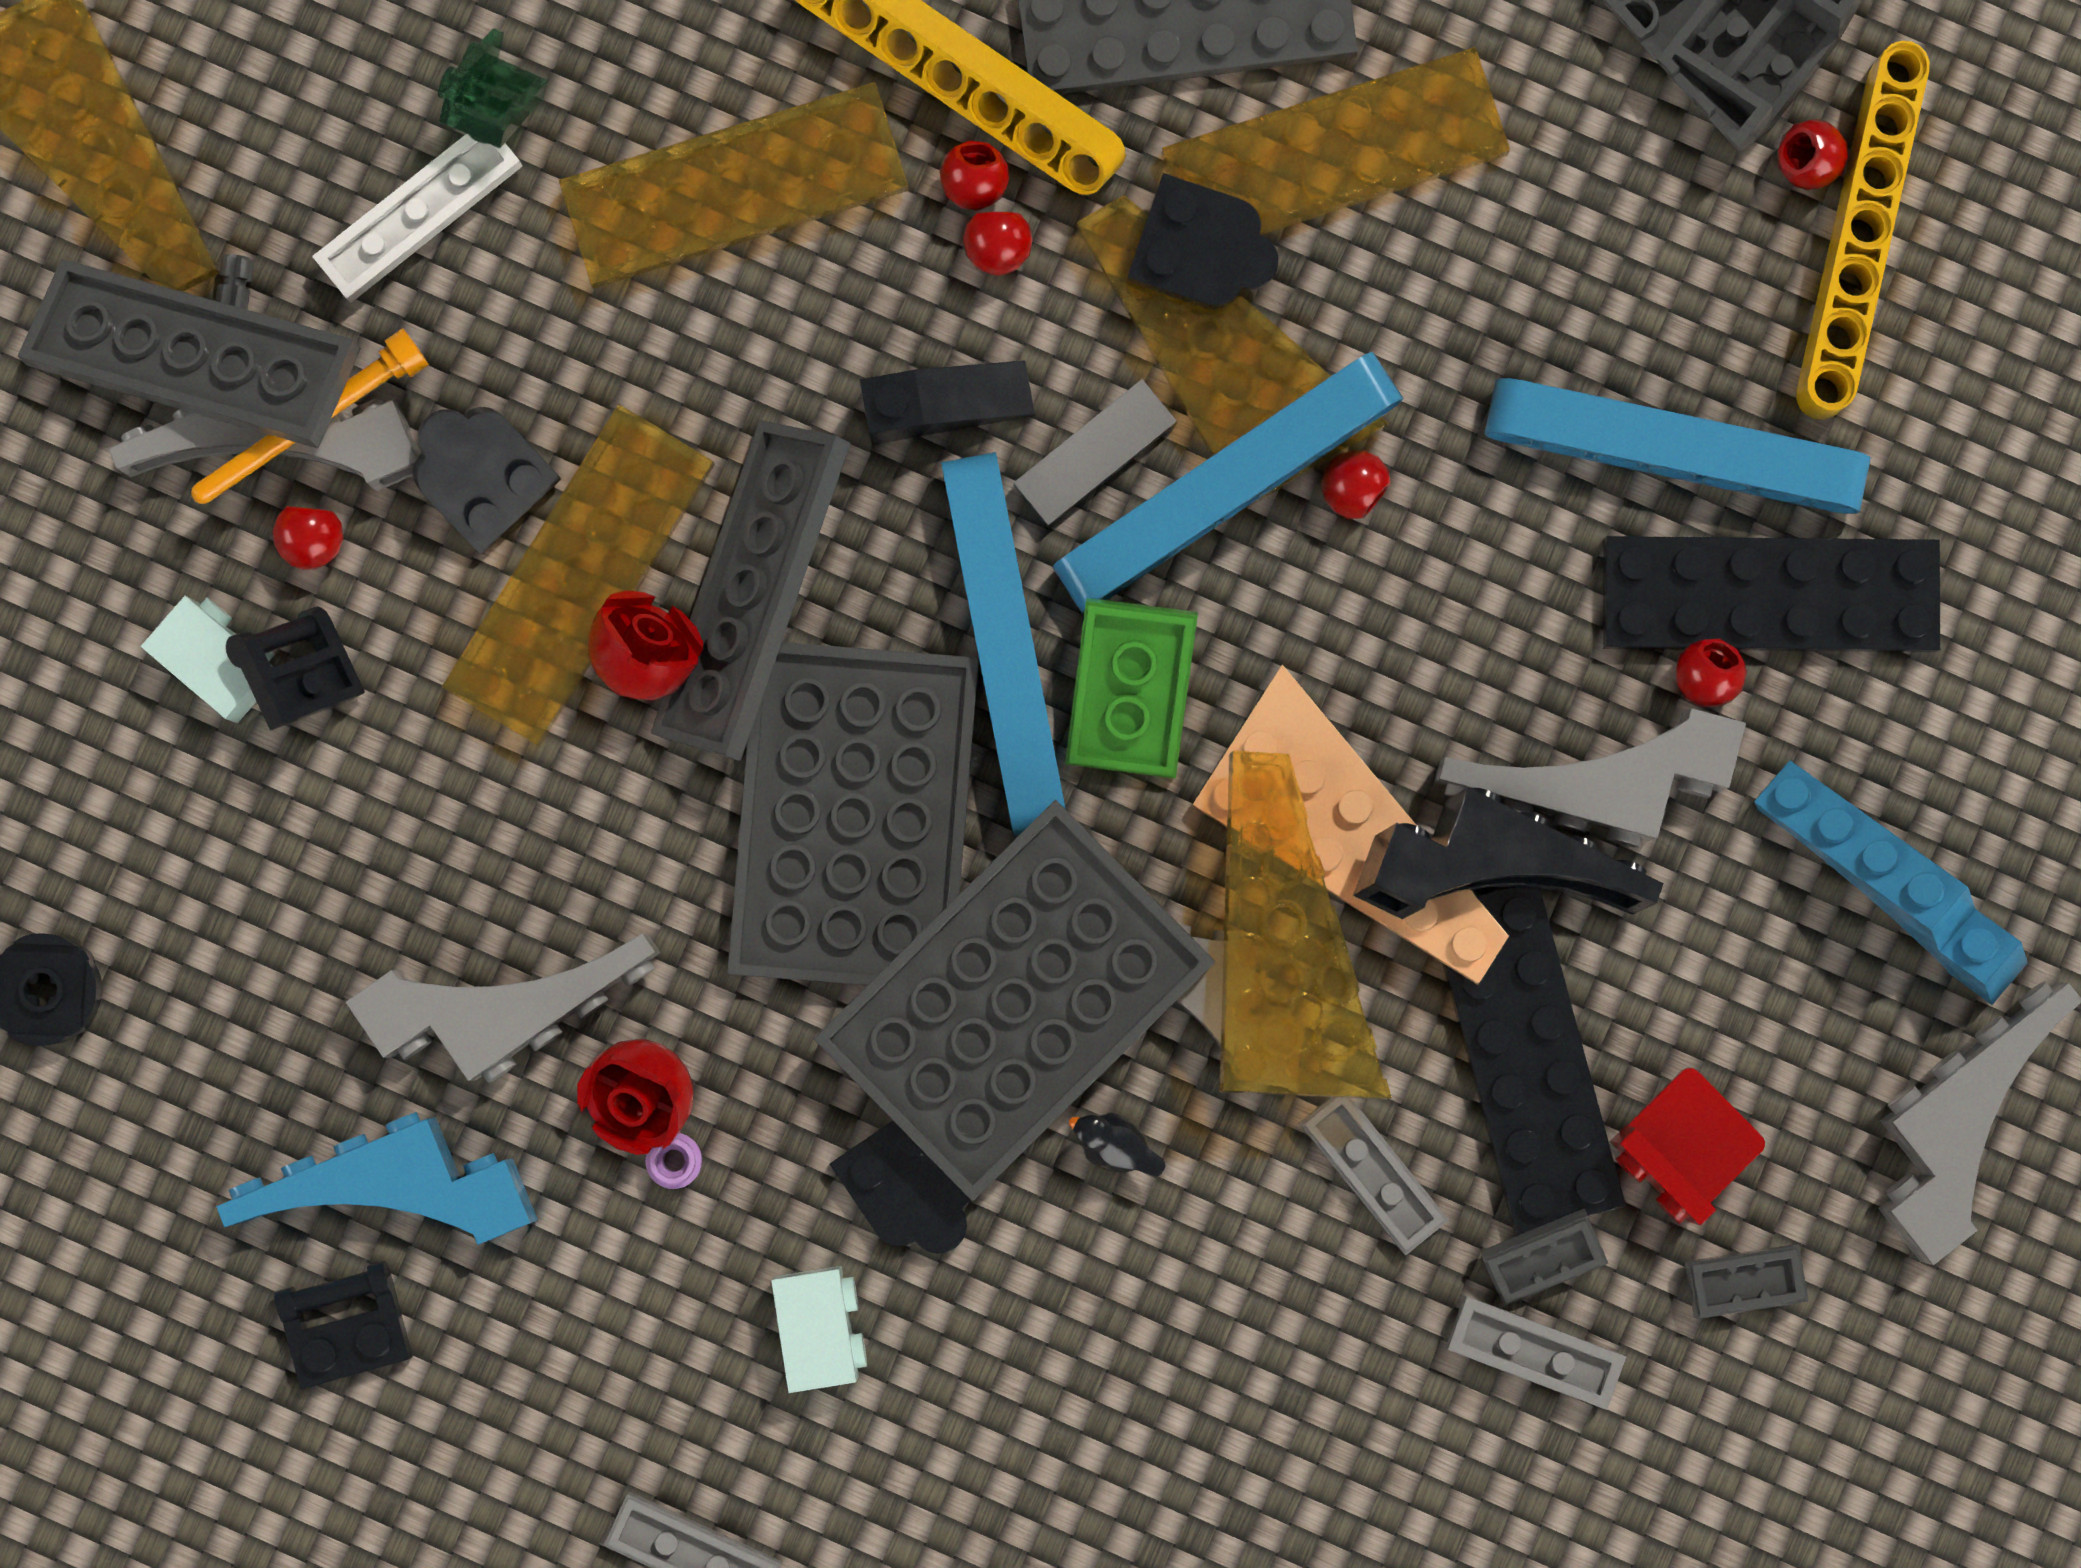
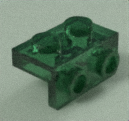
[438,28,548,149]

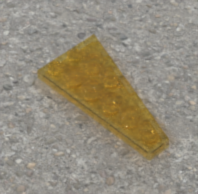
[0,0,220,292]
[1076,195,1389,510]
[1219,751,1392,1100]

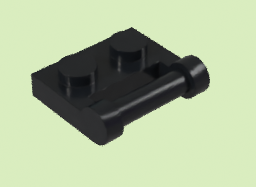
[225,606,365,731]
[274,1261,413,1390]

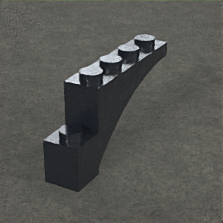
[1353,787,1664,919]

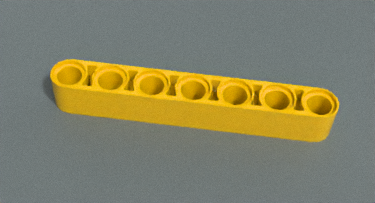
[796,0,1126,195]
[1796,41,1930,420]

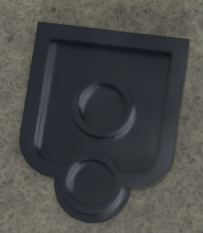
[1127,173,1278,310]
[413,407,561,554]
[830,1121,971,1254]

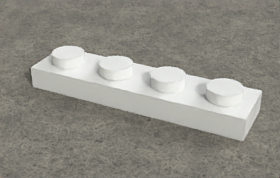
[312,119,523,303]

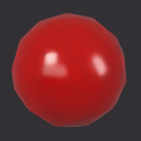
[1777,119,1848,190]
[939,141,1009,211]
[963,212,1033,276]
[1321,450,1391,519]
[272,506,344,570]
[1674,639,1747,708]

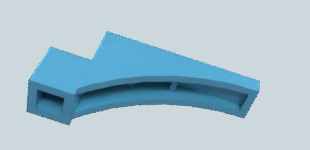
[1754,760,2028,1005]
[216,1112,538,1245]

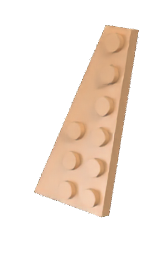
[1193,664,1509,985]

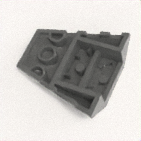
[1601,0,1862,152]

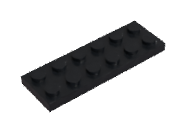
[1603,536,1941,652]
[1442,887,1626,1235]

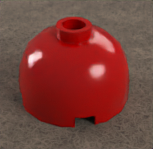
[588,590,703,700]
[577,1039,693,1155]

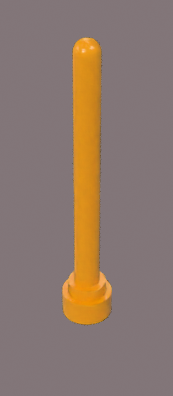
[191,328,429,504]

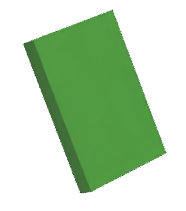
[1065,598,1198,779]

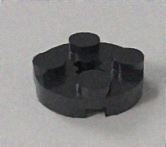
[0,933,102,1046]

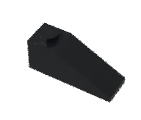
[860,360,1035,445]

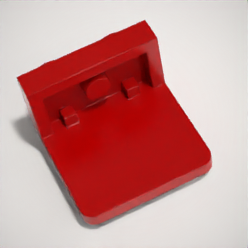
[1609,1068,1765,1226]

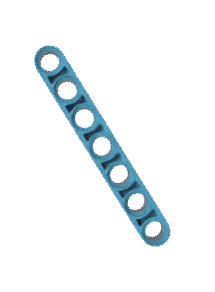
[1052,352,1404,614]
[1484,378,1871,514]
[941,452,1066,837]

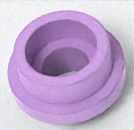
[645,1133,702,1189]

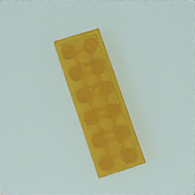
[1161,47,1510,235]
[559,82,909,289]
[442,404,715,747]

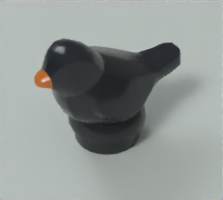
[1069,1112,1166,1177]

